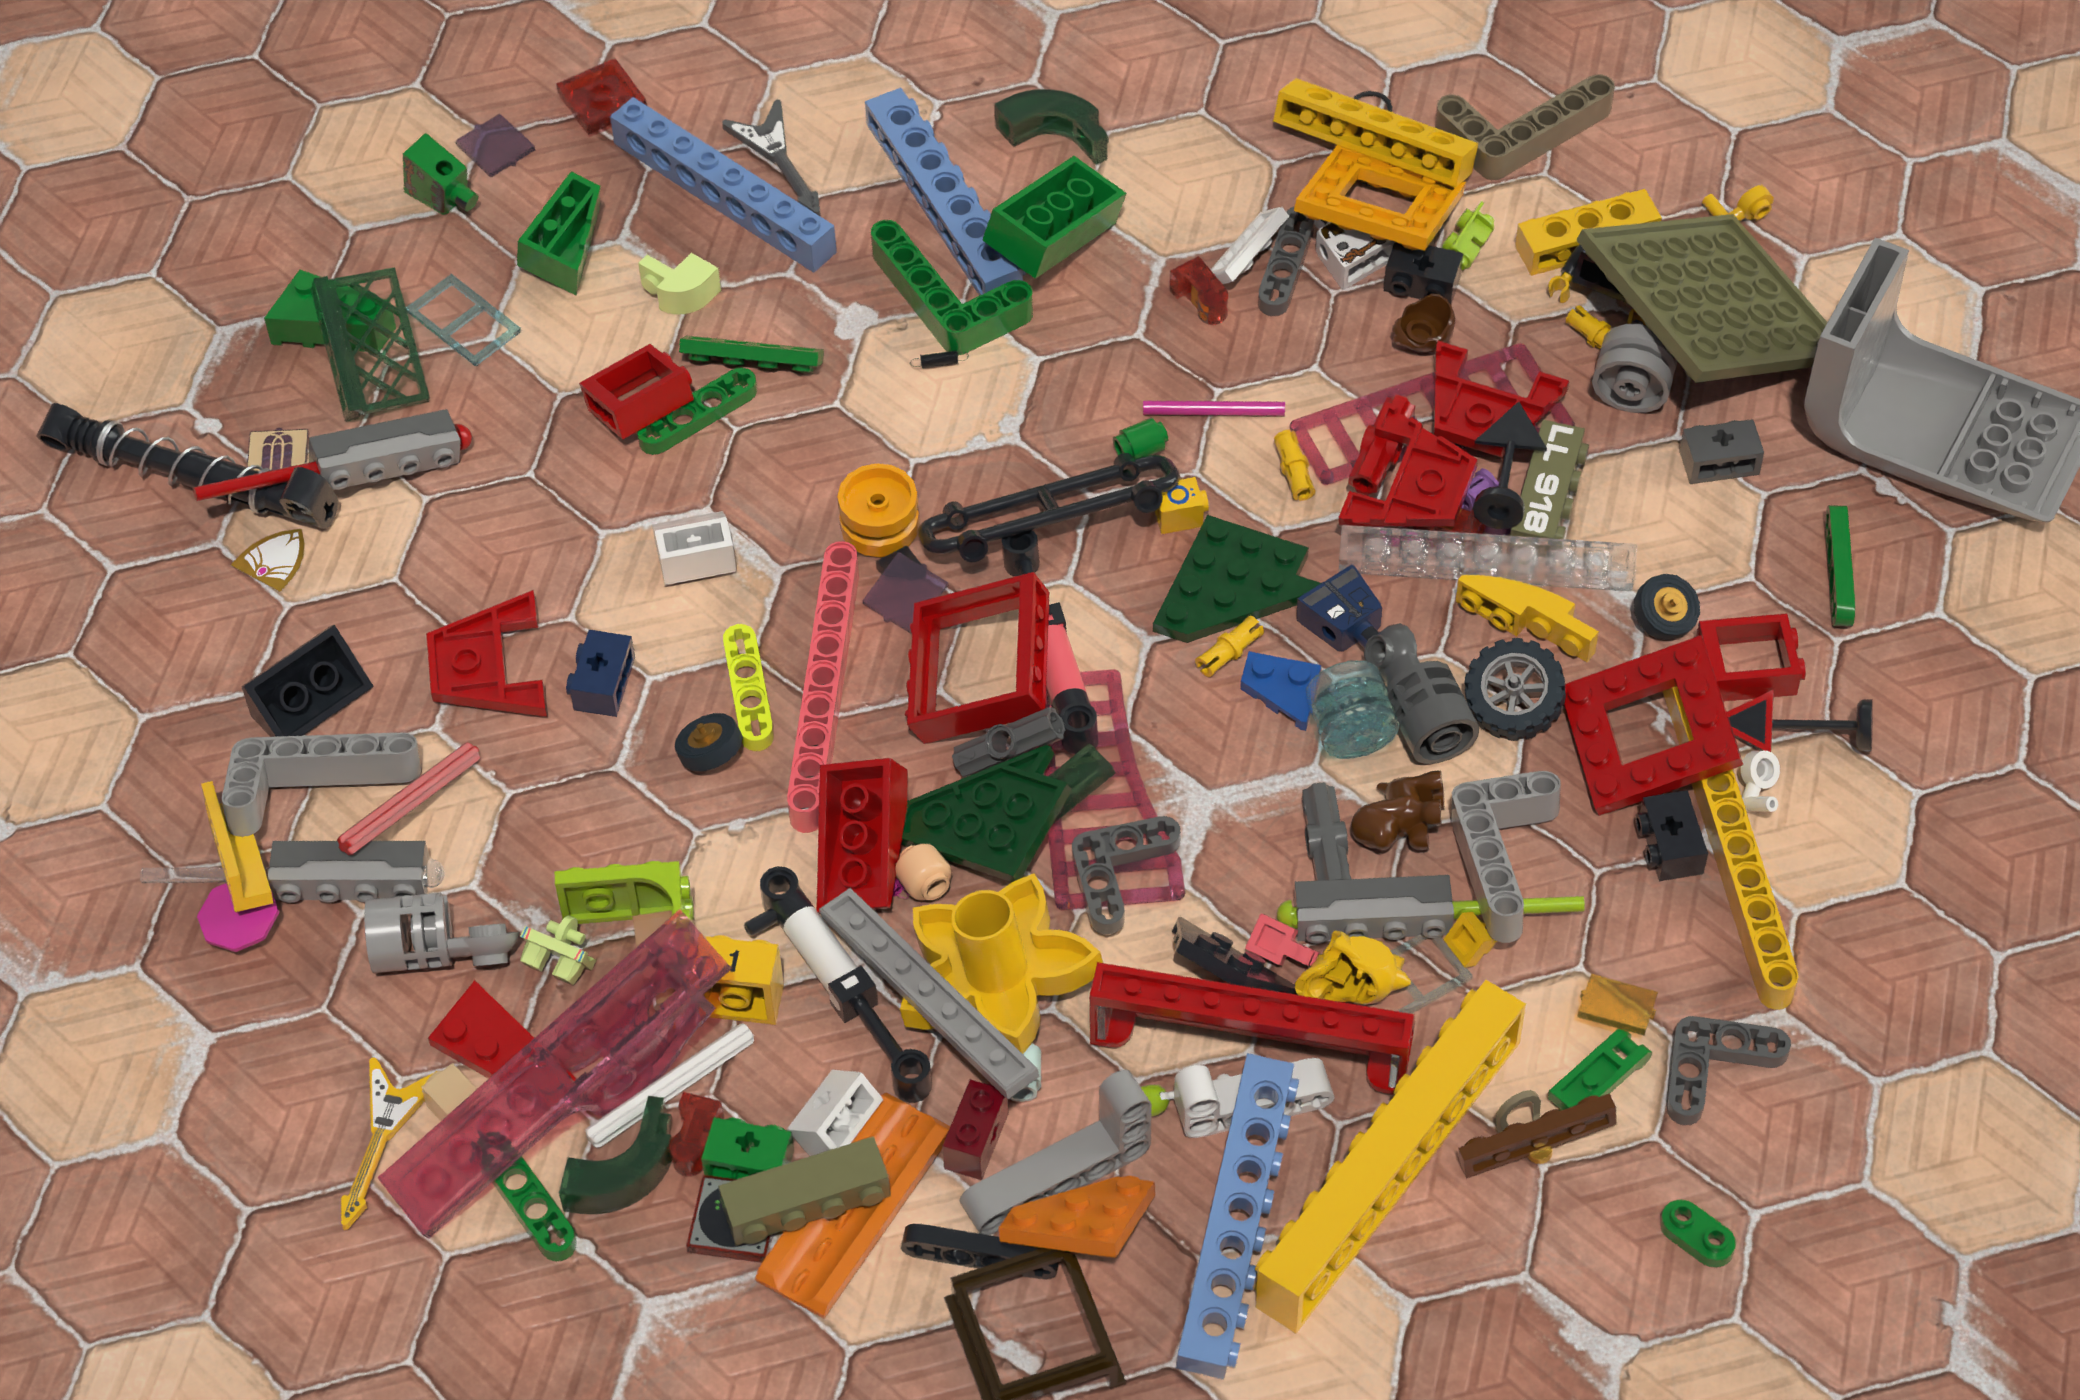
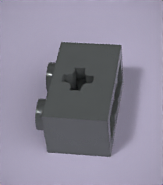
[1679,419,1764,484]

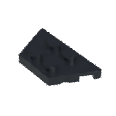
[1172,917,1298,995]

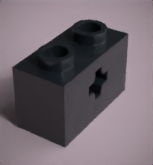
[1384,242,1463,304]
[1635,790,1708,881]

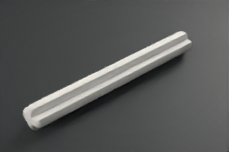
[585,1023,754,1148]

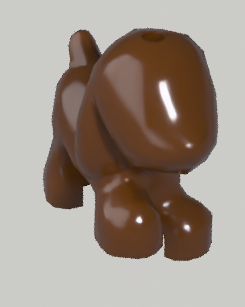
[1351,770,1445,850]

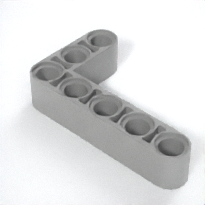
[222,732,421,837]
[1451,771,1561,943]
[959,1070,1151,1235]

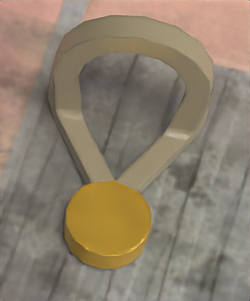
[1495,1090,1553,1164]

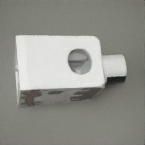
[1314,220,1394,290]

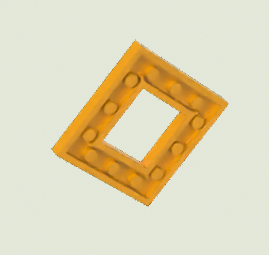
[1294,145,1466,251]

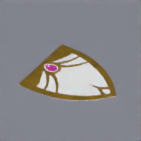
[231,529,305,592]

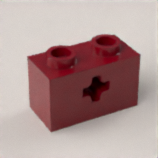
[942,1079,1009,1181]

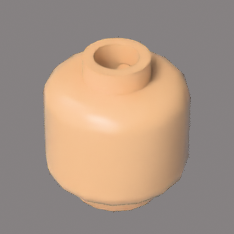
[895,844,952,900]

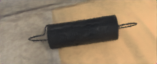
[910,350,969,368]

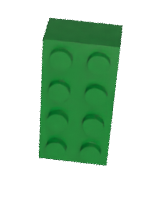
[982,156,1127,279]

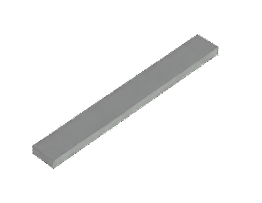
[819,888,1039,1099]

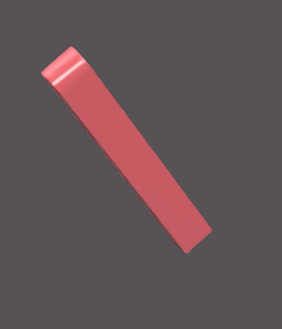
[787,541,859,833]

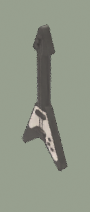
[722,99,821,216]

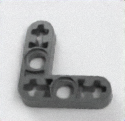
[1072,816,1181,934]
[1667,1016,1791,1125]

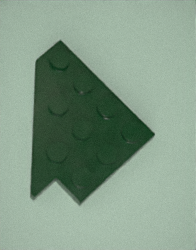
[1153,515,1321,643]
[901,745,1072,882]

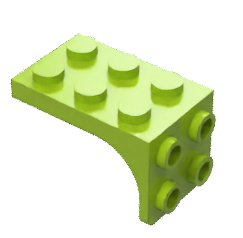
[555,861,695,966]

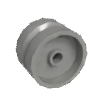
[1592,324,1678,413]

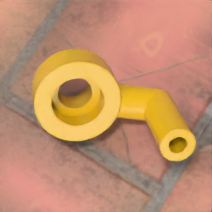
[1702,185,1774,221]

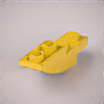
[1456,575,1599,662]

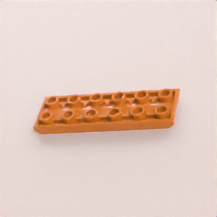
[755,1092,950,1318]

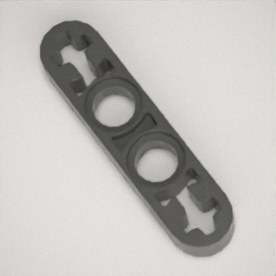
[1258,207,1315,316]

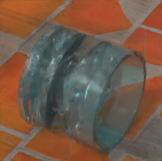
[1306,661,1399,759]

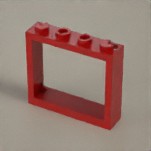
[905,572,1050,744]

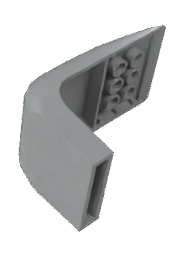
[1804,237,2080,522]

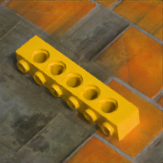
[1273,78,1479,187]

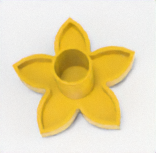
[900,873,1103,1054]

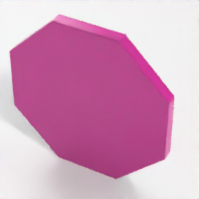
[197,883,280,952]

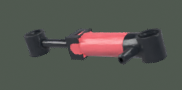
[1002,530,1099,755]

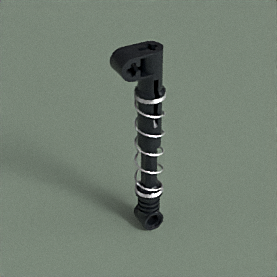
[36,403,338,529]

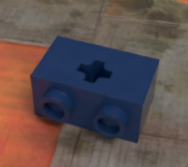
[566,630,635,717]

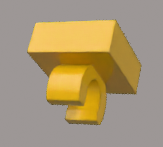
[1443,911,1497,968]

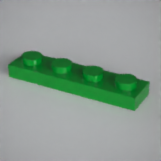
[679,335,824,372]

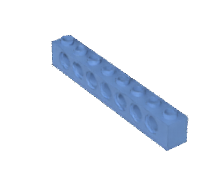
[865,88,1026,296]
[610,97,837,273]
[1176,1053,1299,1379]

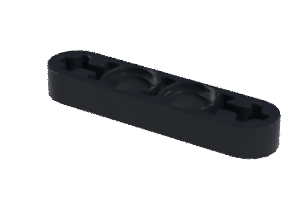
[900,1223,1059,1280]

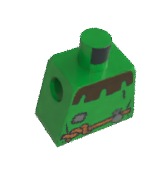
[403,133,479,215]

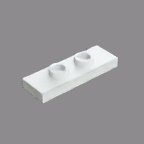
[1205,207,1289,287]

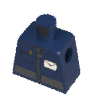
[1296,564,1382,652]

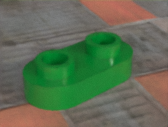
[1660,1200,1736,1268]

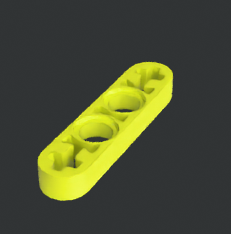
[723,624,774,751]

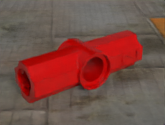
[1348,394,1415,496]

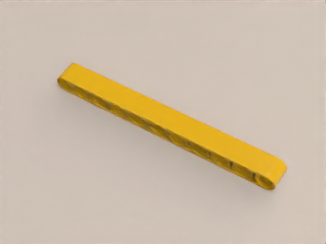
[1663,686,1798,1010]

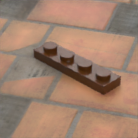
[1458,1093,1617,1179]

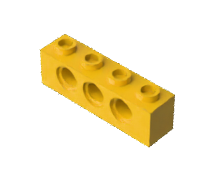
[1515,189,1662,276]

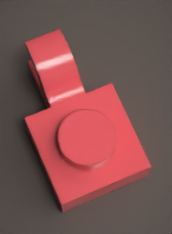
[1245,913,1320,966]

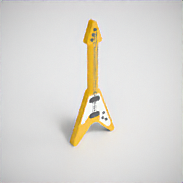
[341,1057,437,1230]

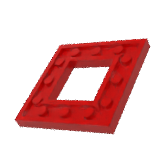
[1564,635,1744,816]

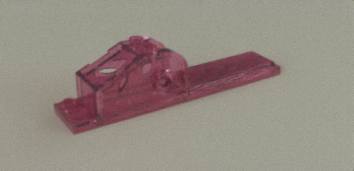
[377,909,732,1239]

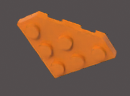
[999,1176,1155,1258]

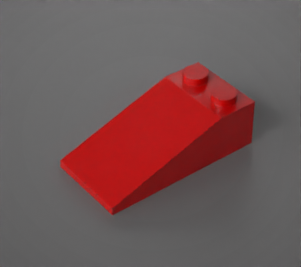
[816,758,908,914]

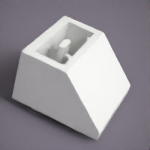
[652,511,736,585]

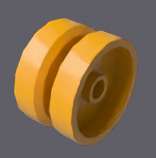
[837,463,919,557]

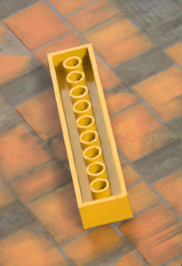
[1254,980,1526,1334]

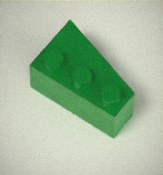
[517,171,601,295]

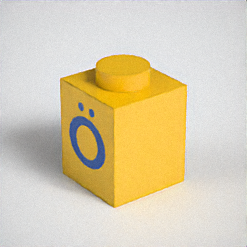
[1154,477,1209,534]

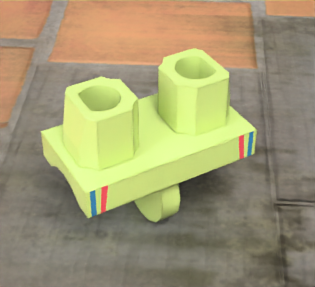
[520,916,597,985]

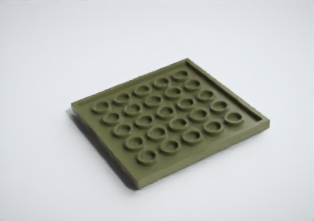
[1576,214,1828,383]

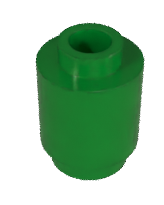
[1113,417,1169,459]

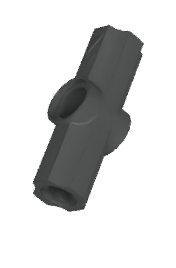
[952,707,1066,778]
[1302,782,1351,881]

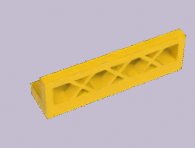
[201,781,273,912]

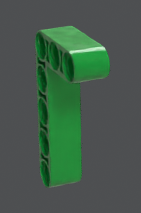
[871,220,1033,355]

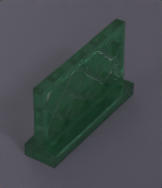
[310,267,430,421]

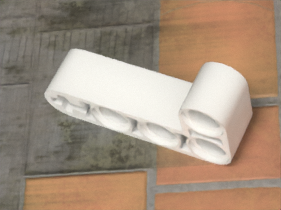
[1174,1058,1335,1138]

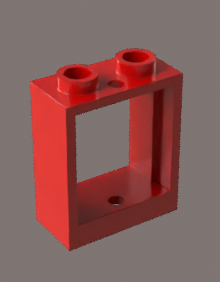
[579,344,694,439]
[1696,613,1806,702]

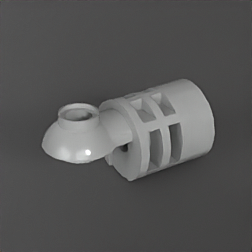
[364,893,520,973]

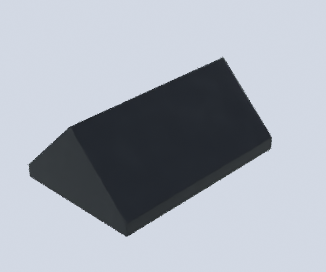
[241,625,374,737]

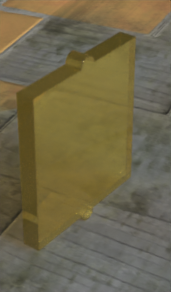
[1577,974,1658,1036]

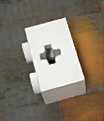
[787,1070,883,1156]

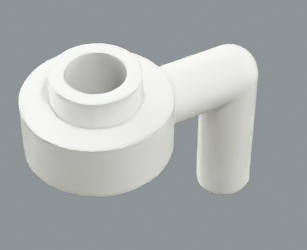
[1741,751,1780,812]

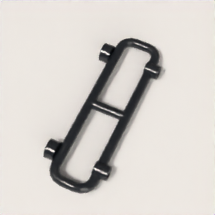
[918,453,1180,563]

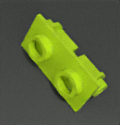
[1441,201,1495,270]

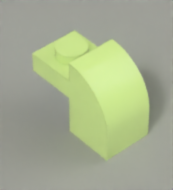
[638,253,721,314]

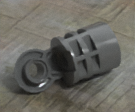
[1364,623,1479,764]

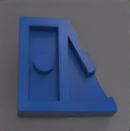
[1241,651,1321,731]

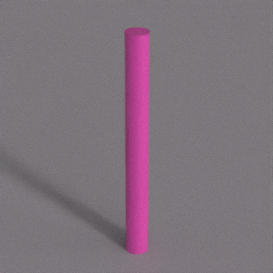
[1143,401,1285,416]

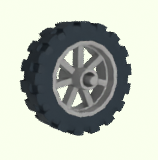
[1465,638,1566,741]

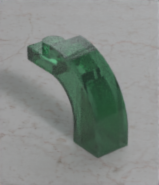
[994,89,1109,165]
[559,1096,674,1215]

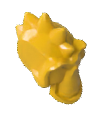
[1295,930,1411,1005]

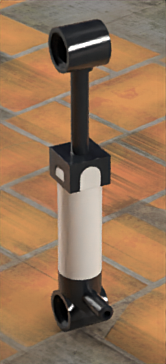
[744,867,932,1103]

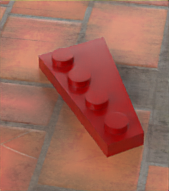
[428,980,580,1117]

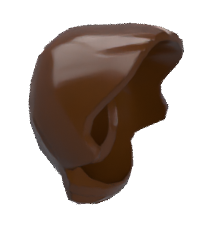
[1392,294,1455,352]

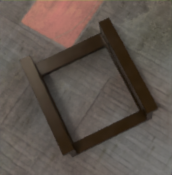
[944,1248,1126,1400]

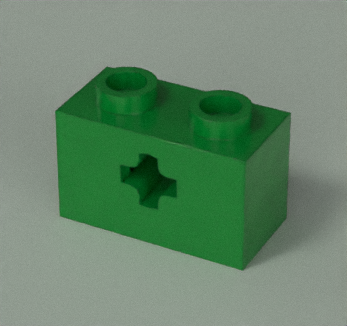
[701,1117,794,1181]

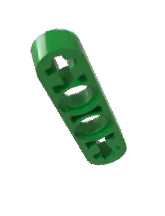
[637,368,757,455]
[1825,505,1855,627]
[476,1132,577,1261]

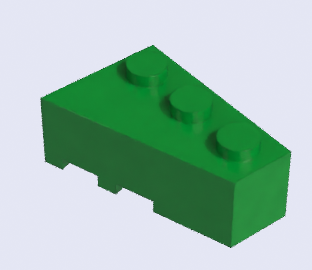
[264,269,396,353]

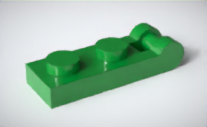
[1548,1027,1653,1110]

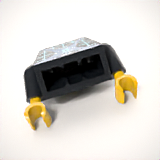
[1549,245,1646,325]

